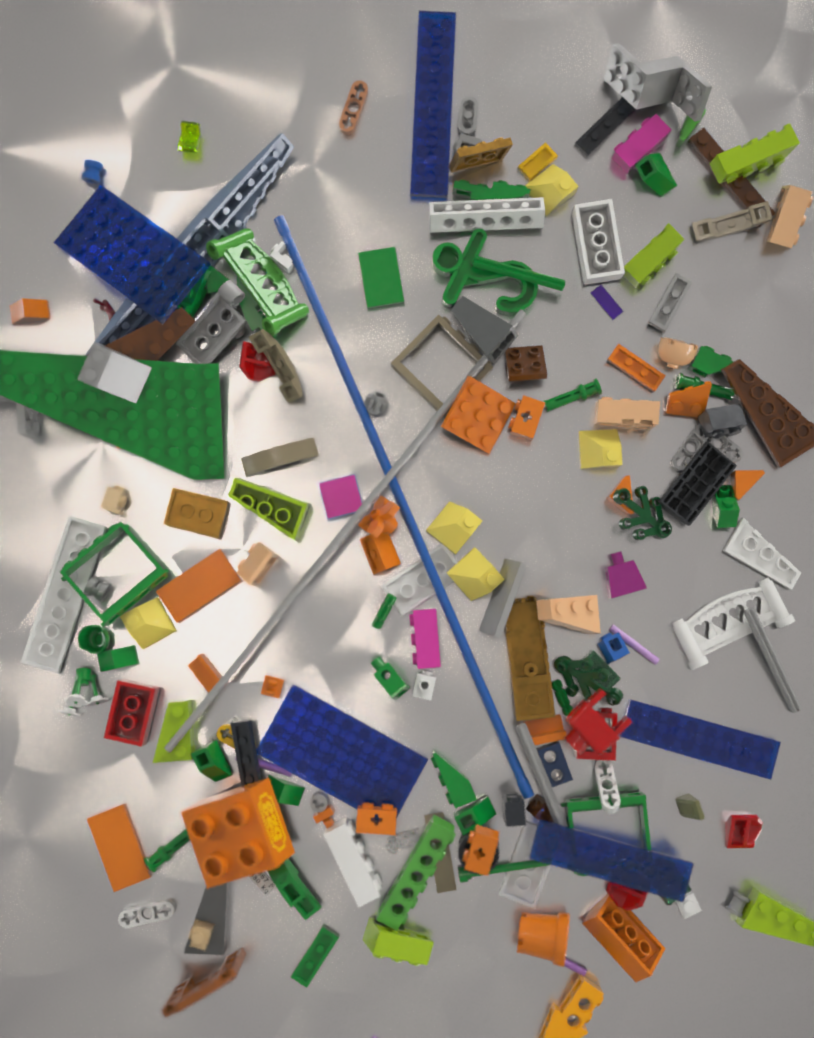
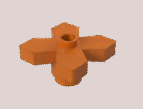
[358,496,400,538]

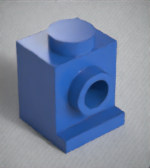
[598,632,630,665]

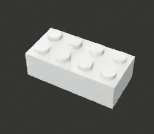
[571,199,625,285]
[323,817,382,907]

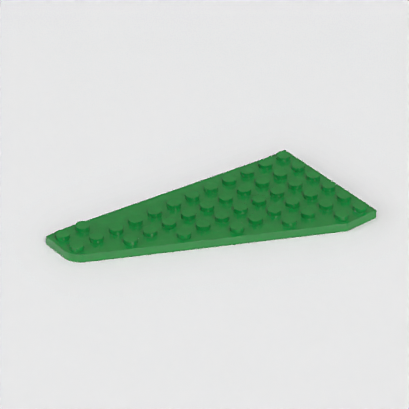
[0,350,225,480]

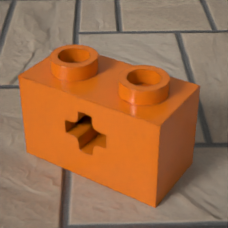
[508,395,545,441]
[356,803,397,835]
[462,825,499,876]

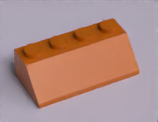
[582,893,666,982]

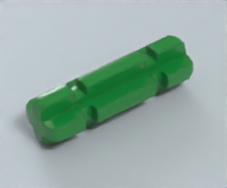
[372,593,397,629]
[551,679,573,717]

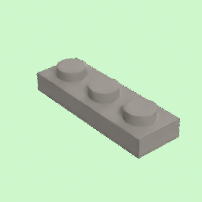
[648,273,692,332]

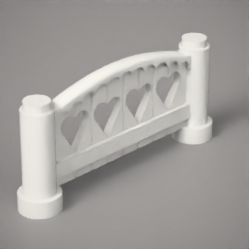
[672,577,795,670]

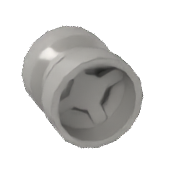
[84,577,111,602]

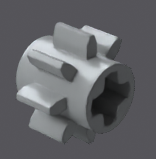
[364,391,389,415]

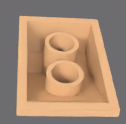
[237,542,280,587]

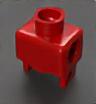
[564,688,632,755]

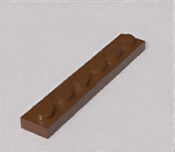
[688,127,776,227]

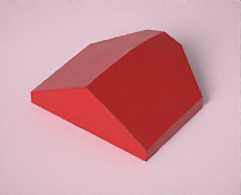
[239,341,276,381]
[725,815,763,848]
[606,870,653,911]

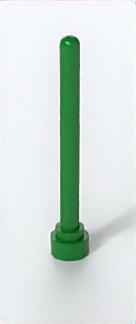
[458,857,552,883]

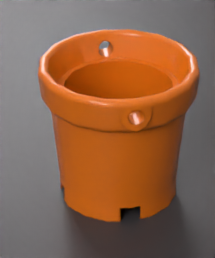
[517,912,570,967]

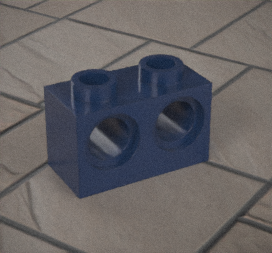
[536,741,573,788]

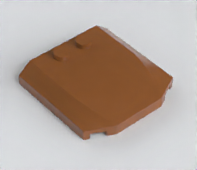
[161,947,246,1018]

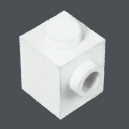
[412,670,436,701]

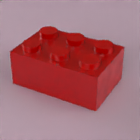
[103,679,160,747]

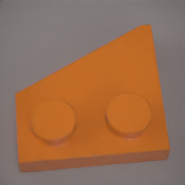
[665,381,712,418]

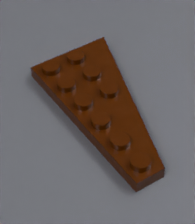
[85,307,196,361]
[721,359,814,468]

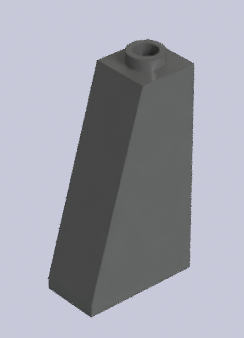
[451,296,518,365]
[184,882,230,955]

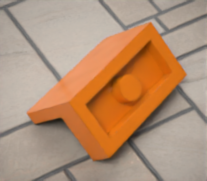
[359,532,401,575]
[187,653,222,693]
[523,714,567,745]

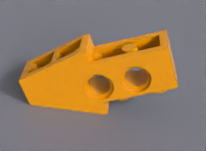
[538,975,604,1038]

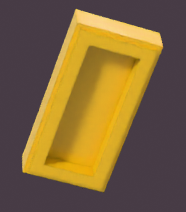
[517,142,558,182]

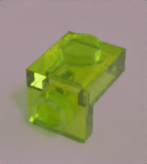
[178,121,201,153]

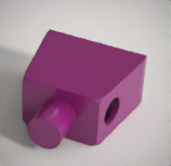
[605,551,647,598]

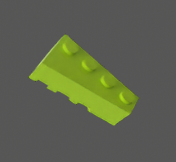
[710,123,800,184]
[228,477,310,540]
[735,887,814,947]

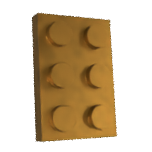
[449,137,513,173]
[163,487,229,538]

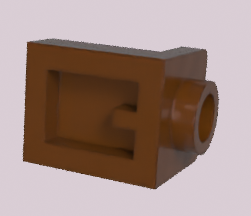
[526,794,554,828]

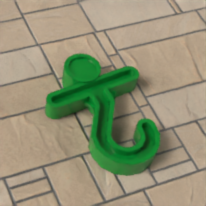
[432,228,538,316]

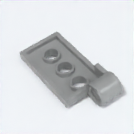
[176,280,248,364]

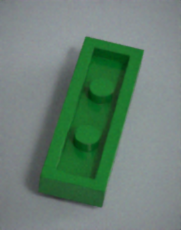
[291,925,339,988]

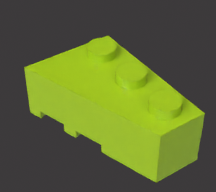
[623,223,685,288]
[362,917,434,966]

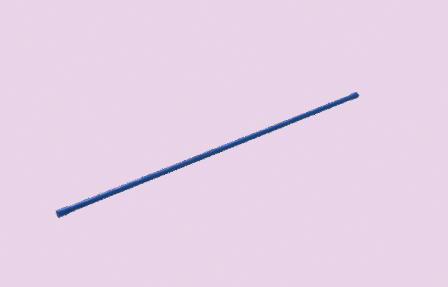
[274,215,535,799]

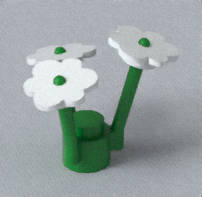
[58,668,109,716]

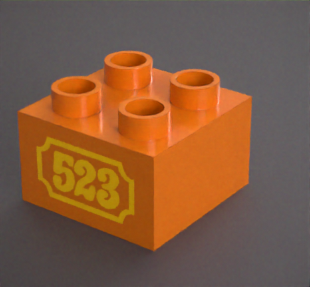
[181,778,295,889]

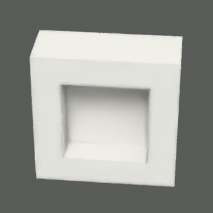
[674,891,702,919]

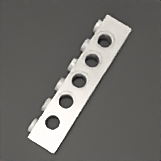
[429,197,545,233]

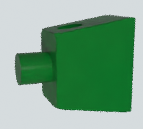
[371,656,411,700]

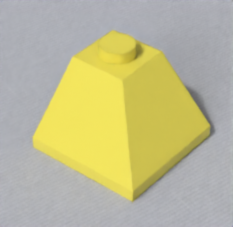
[525,164,579,217]
[579,429,623,469]
[426,501,482,555]
[447,547,505,601]
[120,597,177,649]

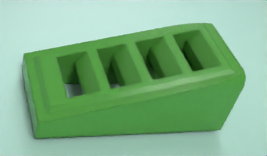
[676,109,706,147]

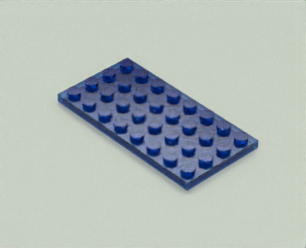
[53,185,211,325]
[256,684,428,822]

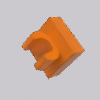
[261,675,285,698]
[313,804,335,829]

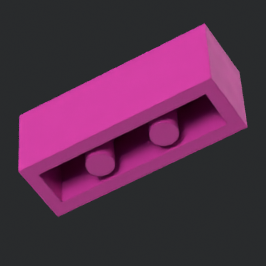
[612,114,672,174]
[409,608,441,669]

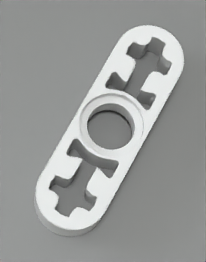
[595,760,620,814]
[118,899,176,928]

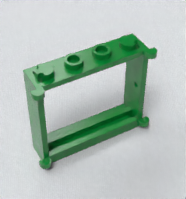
[59,521,170,627]
[561,792,653,877]

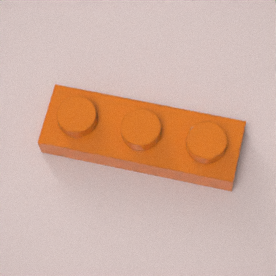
[607,343,666,392]

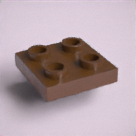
[505,345,547,381]

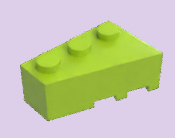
[153,699,195,763]

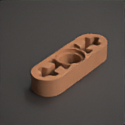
[339,80,368,135]

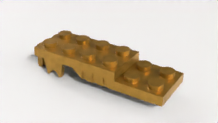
[505,596,555,721]

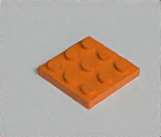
[441,376,516,454]

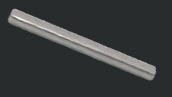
[744,607,801,713]
[515,723,569,834]

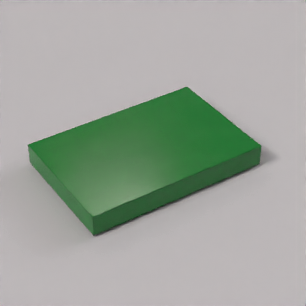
[358,246,404,309]

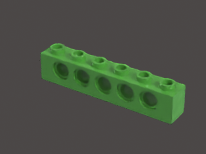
[376,814,456,931]

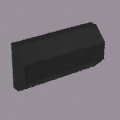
[658,441,737,526]

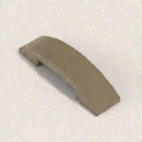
[692,201,773,242]
[249,329,303,403]
[241,437,319,477]
[424,812,457,893]

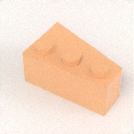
[766,185,813,248]
[594,397,660,430]
[536,595,601,634]

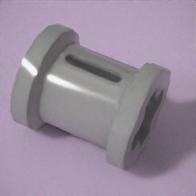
[310,791,329,812]
[725,891,750,918]

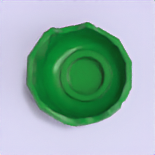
[77,624,110,654]

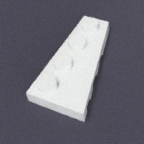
[723,518,801,590]

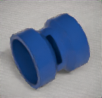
[81,159,104,185]

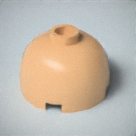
[658,337,698,369]

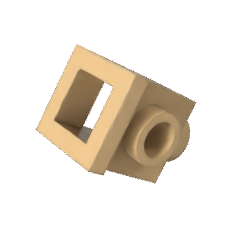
[100,485,127,515]
[188,919,214,950]

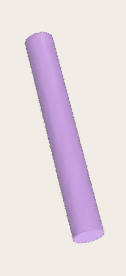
[609,624,660,665]

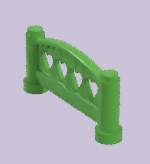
[206,228,309,336]

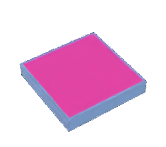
[318,474,363,520]

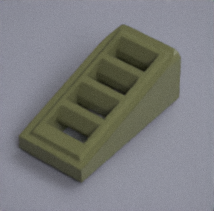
[676,793,705,820]

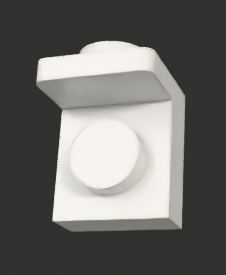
[270,241,294,274]

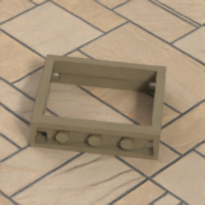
[390,314,493,419]

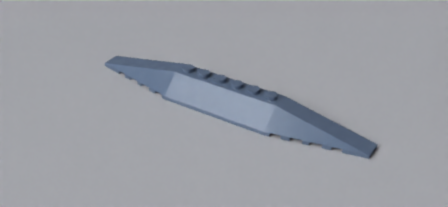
[85,133,294,355]

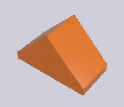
[9,298,50,325]
[730,470,765,501]
[606,475,634,515]

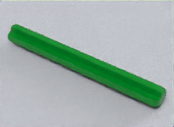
[473,256,565,291]

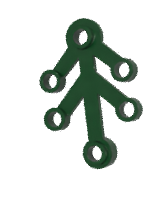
[613,486,672,540]
[554,656,623,706]

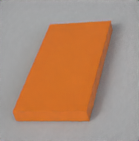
[156,549,242,623]
[87,803,152,892]

